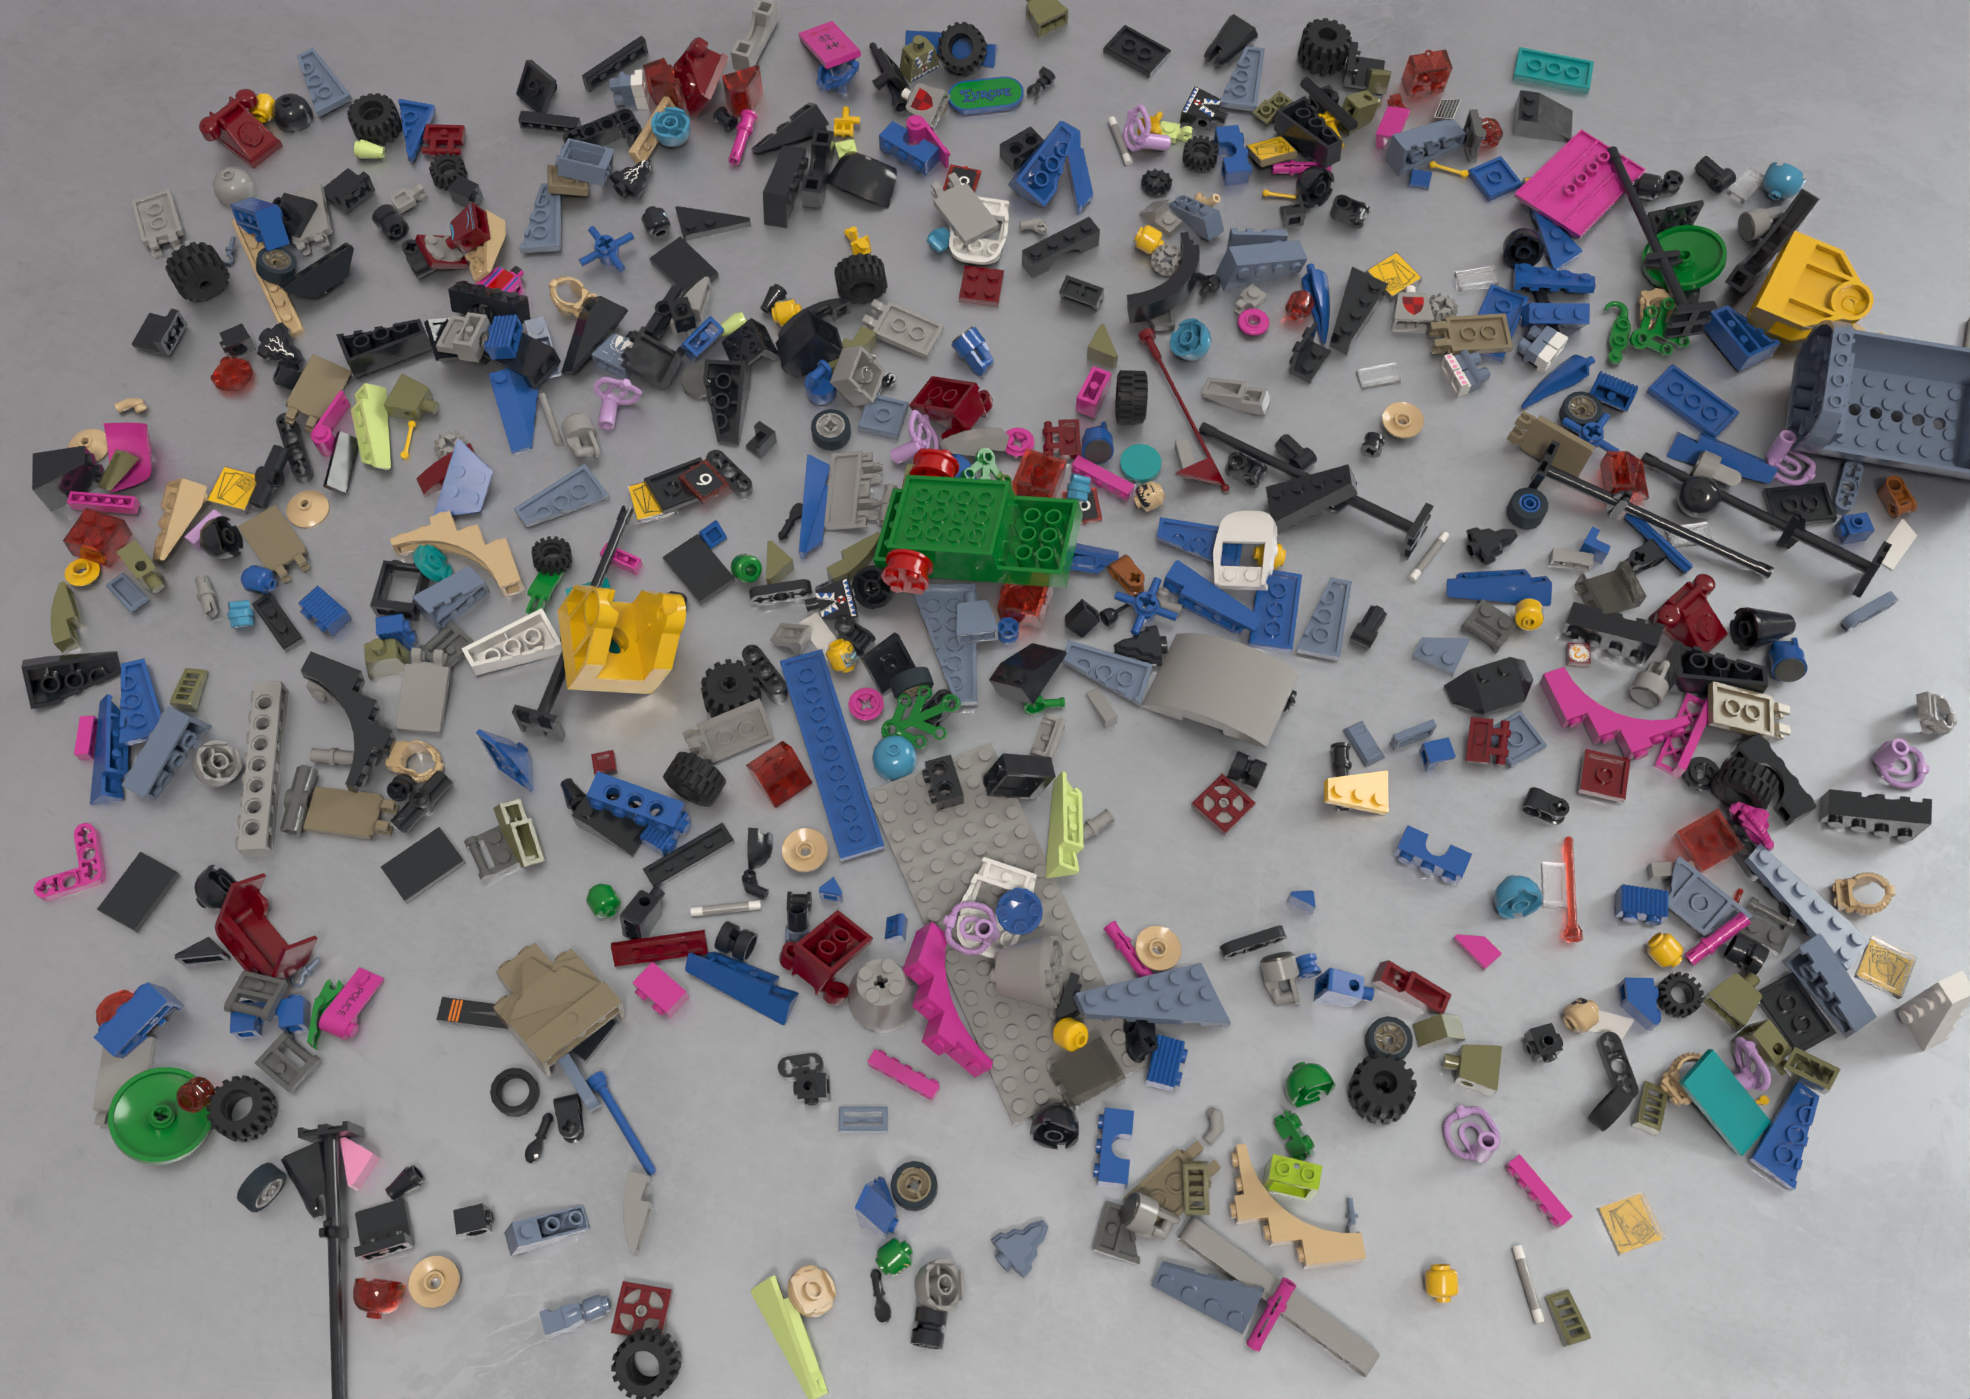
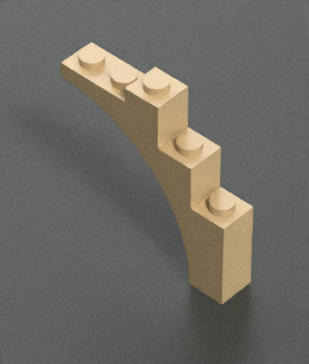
[390,511,525,597]
[1229,1144,1366,1269]

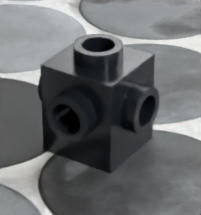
[1524,1023,1563,1063]
[793,1069,831,1106]

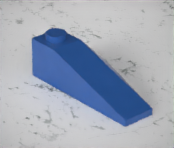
[1008,121,1075,207]
[489,369,539,454]
[476,729,534,792]

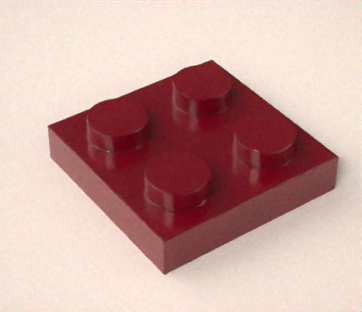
[959,265,1004,307]
[1578,749,1631,803]

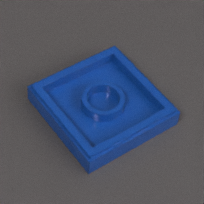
[1468,156,1523,202]

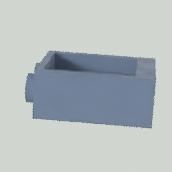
[555,138,614,186]

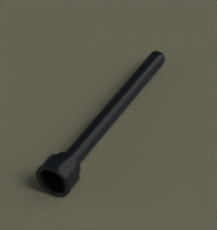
[869,42,907,113]

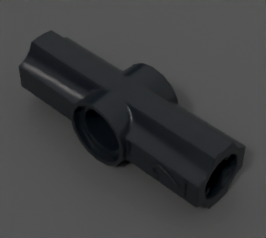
[644,285,687,341]
[248,445,291,510]
[390,770,453,834]

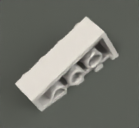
[462,608,562,675]
[1896,970,1970,1051]

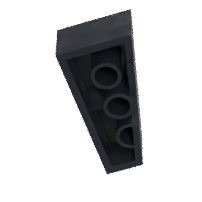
[1274,96,1343,168]
[763,145,809,228]
[1329,267,1388,355]
[336,319,432,378]
[1266,464,1358,535]
[1560,602,1665,665]
[1667,640,1769,695]
[1819,789,1932,841]

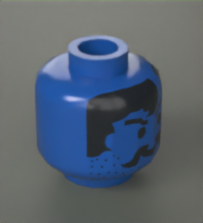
[241,565,276,596]

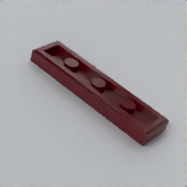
[611,930,709,967]

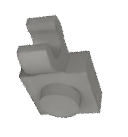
[389,184,428,214]
[1234,284,1267,315]

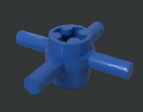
[578,226,635,272]
[1561,413,1620,457]
[1114,577,1178,635]

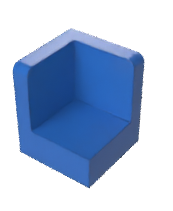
[1579,526,1611,564]
[1419,737,1456,771]

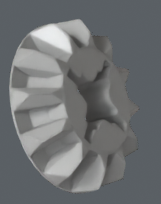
[1151,244,1182,276]
[1429,293,1458,321]
[433,430,468,459]

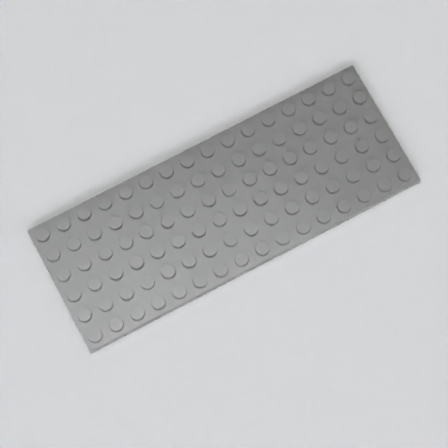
[867,742,1145,1126]

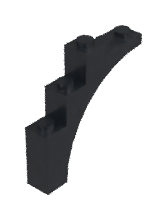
[1725,188,1820,293]
[300,651,396,793]

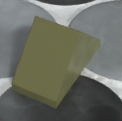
[1367,68,1391,94]
[1087,324,1118,369]
[766,541,795,585]
[1412,1014,1465,1048]

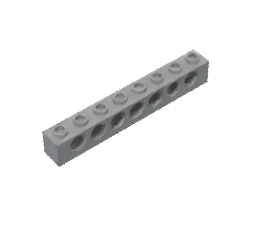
[235,681,289,858]

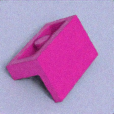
[1375,106,1410,149]

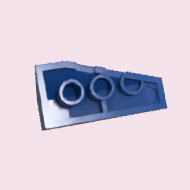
[854,1176,899,1238]

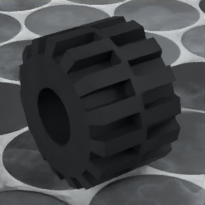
[1297,18,1352,75]
[165,242,230,302]
[701,659,762,718]
[1348,1052,1417,1125]

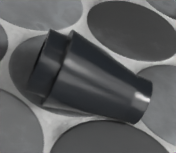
[760,284,787,315]
[560,778,586,812]
[385,1165,425,1200]

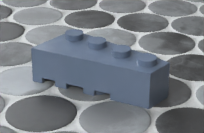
[1385,119,1466,177]
[1215,240,1308,292]
[121,706,212,801]
[1782,933,1877,1038]

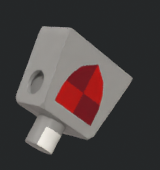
[901,83,951,130]
[1391,285,1434,332]

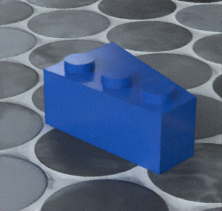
[1703,305,1781,372]

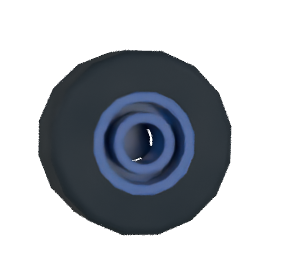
[1506,487,1549,529]

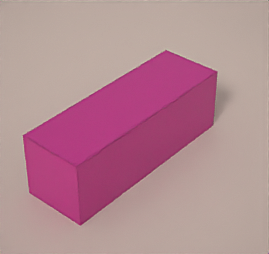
[599,543,643,575]
[74,716,98,760]

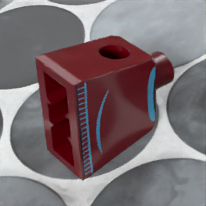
[445,202,491,252]

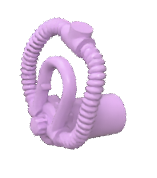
[1123,104,1171,152]
[593,377,642,430]
[890,410,940,465]
[1766,430,1816,486]
[1873,738,1930,789]
[943,901,1000,956]
[1733,1037,1771,1091]
[1443,1105,1501,1163]

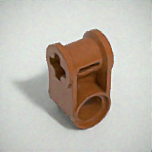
[1877,475,1917,519]
[1107,554,1145,597]

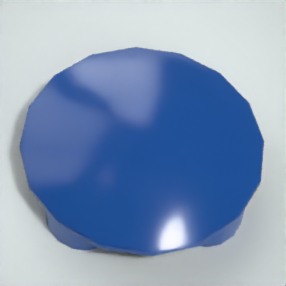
[996,887,1043,935]

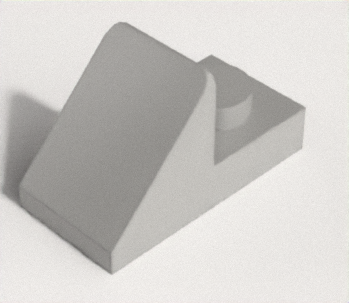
[1139,200,1183,237]
[770,623,812,656]

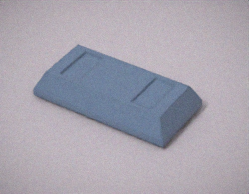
[106,572,149,613]
[1343,721,1385,767]

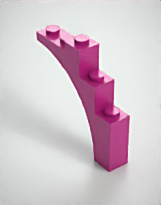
[1539,667,1690,760]
[903,922,993,1078]

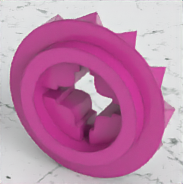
[1005,428,1034,459]
[848,688,884,722]

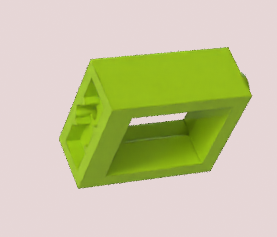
[1262,1154,1323,1201]

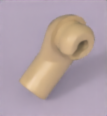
[1194,192,1220,207]
[114,398,147,413]

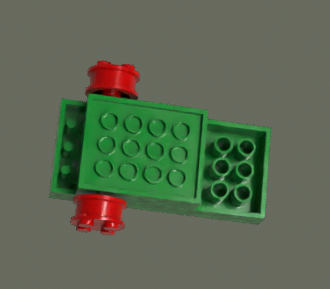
[873,448,1083,594]

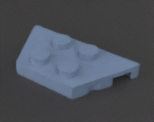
[1668,856,1753,936]

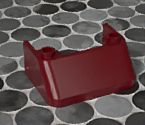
[215,873,318,980]

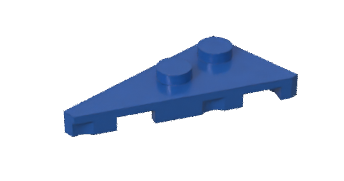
[398,99,436,162]
[1531,208,1583,271]

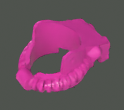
[1729,802,1774,851]

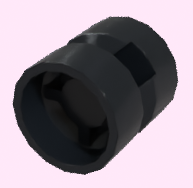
[372,204,409,242]
[1227,751,1268,790]
[714,921,758,962]
[1723,933,1769,975]
[910,1306,948,1350]

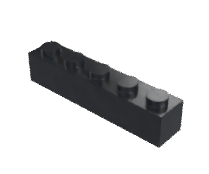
[518,111,582,133]

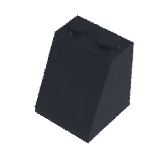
[775,310,844,377]
[32,445,105,511]

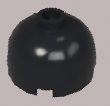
[272,93,313,133]
[1295,166,1334,208]
[1503,228,1544,268]
[1677,476,1722,518]
[199,515,243,560]
[852,565,895,609]
[194,864,237,911]
[1030,1103,1079,1149]

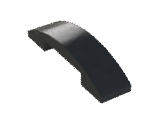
[778,298,851,339]

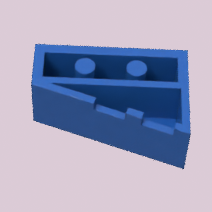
[230,197,290,251]
[93,982,185,1059]

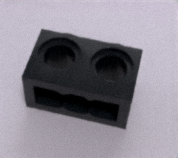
[1000,126,1044,172]
[922,755,964,810]

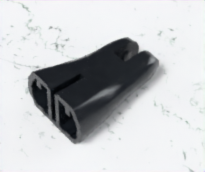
[1204,14,1258,68]
[281,1141,325,1220]

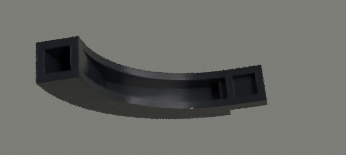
[1127,232,1200,324]

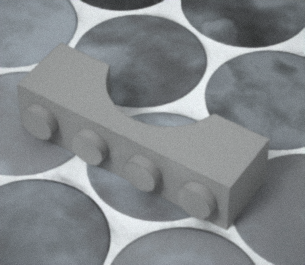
[730,0,779,73]

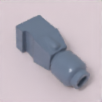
[540,1295,611,1339]

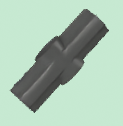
[280,765,318,836]

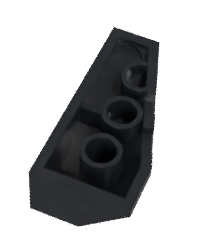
[751,102,829,153]
[561,296,628,375]
[703,359,751,444]
[21,651,121,709]

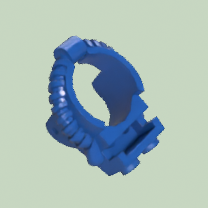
[816,59,859,93]

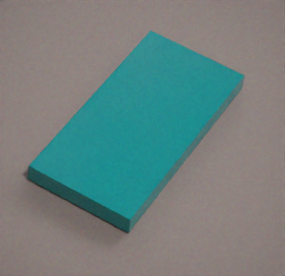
[1512,47,1594,94]
[1678,1049,1771,1156]

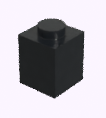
[448,175,483,207]

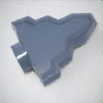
[991,1220,1049,1279]

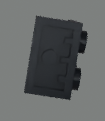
[1343,41,1385,90]
[324,168,375,214]
[1647,200,1704,235]
[132,308,188,357]
[722,318,779,365]
[1289,321,1331,384]
[354,1198,414,1262]

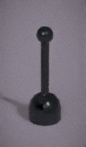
[1099,592,1142,627]

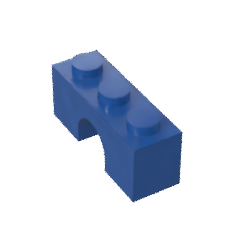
[879,121,940,175]
[1214,125,1252,186]
[1522,303,1590,328]
[1393,825,1472,885]
[230,994,311,1039]
[1093,1107,1134,1189]

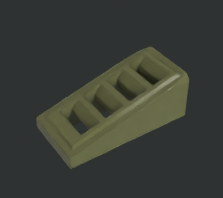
[98,449,139,491]
[170,668,208,712]
[1632,1081,1668,1135]
[1183,1161,1210,1215]
[1544,1289,1592,1347]

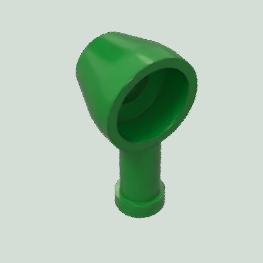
[1023,694,1065,714]

